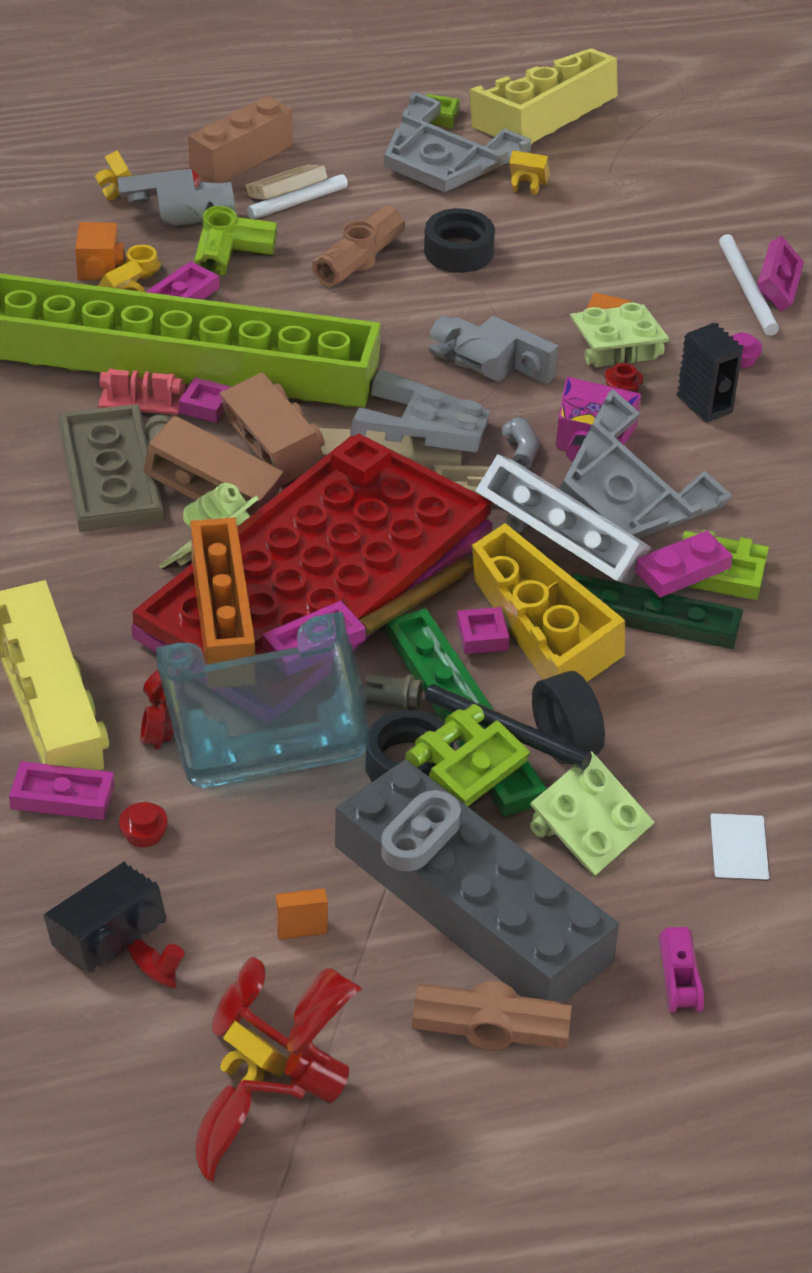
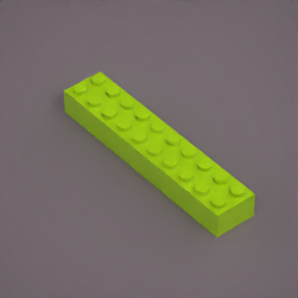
[0,273,381,408]

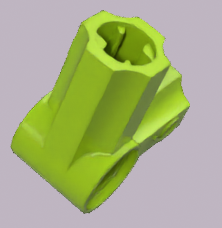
[194,206,278,277]

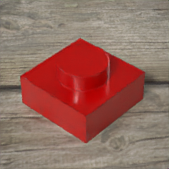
[331,433,391,485]

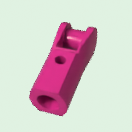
[658,927,704,1013]

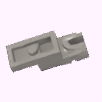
[117,168,236,227]
[428,315,558,385]

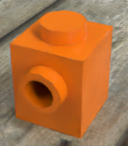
[75,222,125,280]

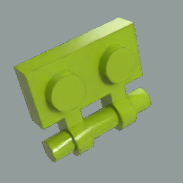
[682,529,769,600]
[405,704,530,807]

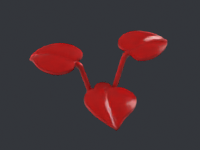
[195,957,362,1183]

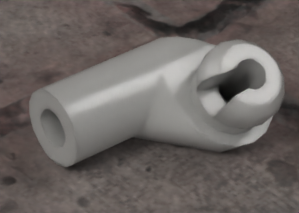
[502,417,541,469]

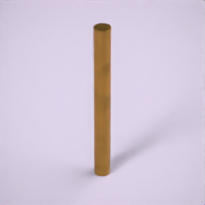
[359,558,472,637]

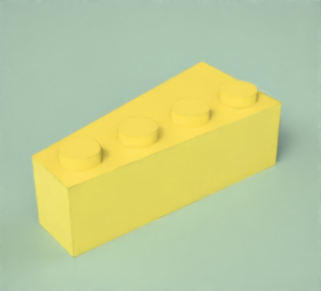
[470,48,618,144]
[0,580,109,770]

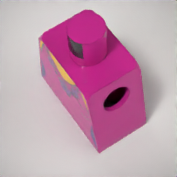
[556,377,641,462]

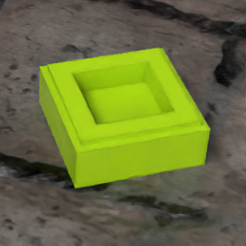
[426,94,460,128]

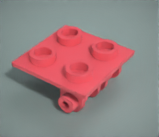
[98,368,187,415]

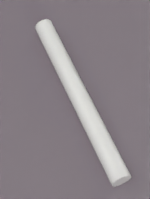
[719,234,779,336]

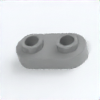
[381,790,461,871]

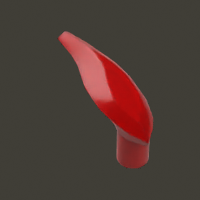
[127,939,185,988]

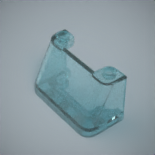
[156,611,370,788]

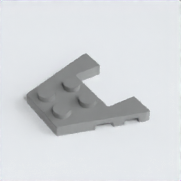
[384,91,531,192]
[350,369,491,452]
[559,389,732,539]

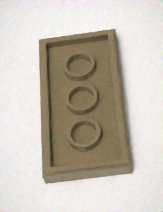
[58,404,164,532]

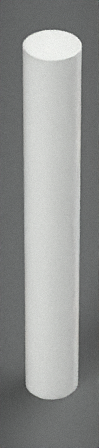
[247,174,348,220]

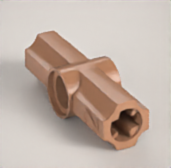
[312,205,405,288]
[412,981,572,1051]

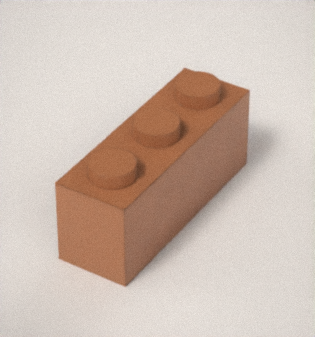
[188,95,292,183]
[219,372,325,486]
[143,415,284,524]

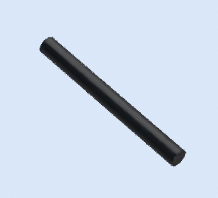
[425,684,592,770]

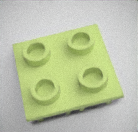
[570,303,669,368]
[159,483,259,569]
[530,751,655,877]

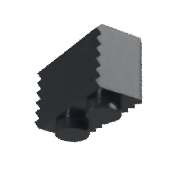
[676,323,744,422]
[43,861,167,972]

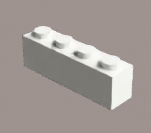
[475,454,652,584]

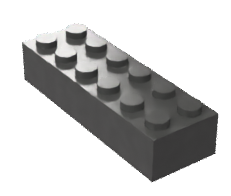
[335,759,620,1002]

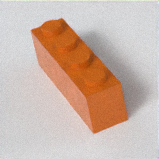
[190,517,255,687]

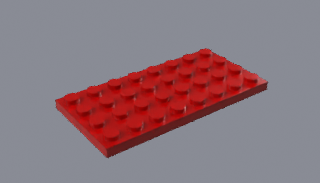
[132,435,492,706]

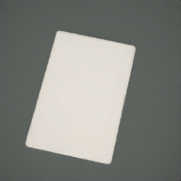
[710,813,769,880]

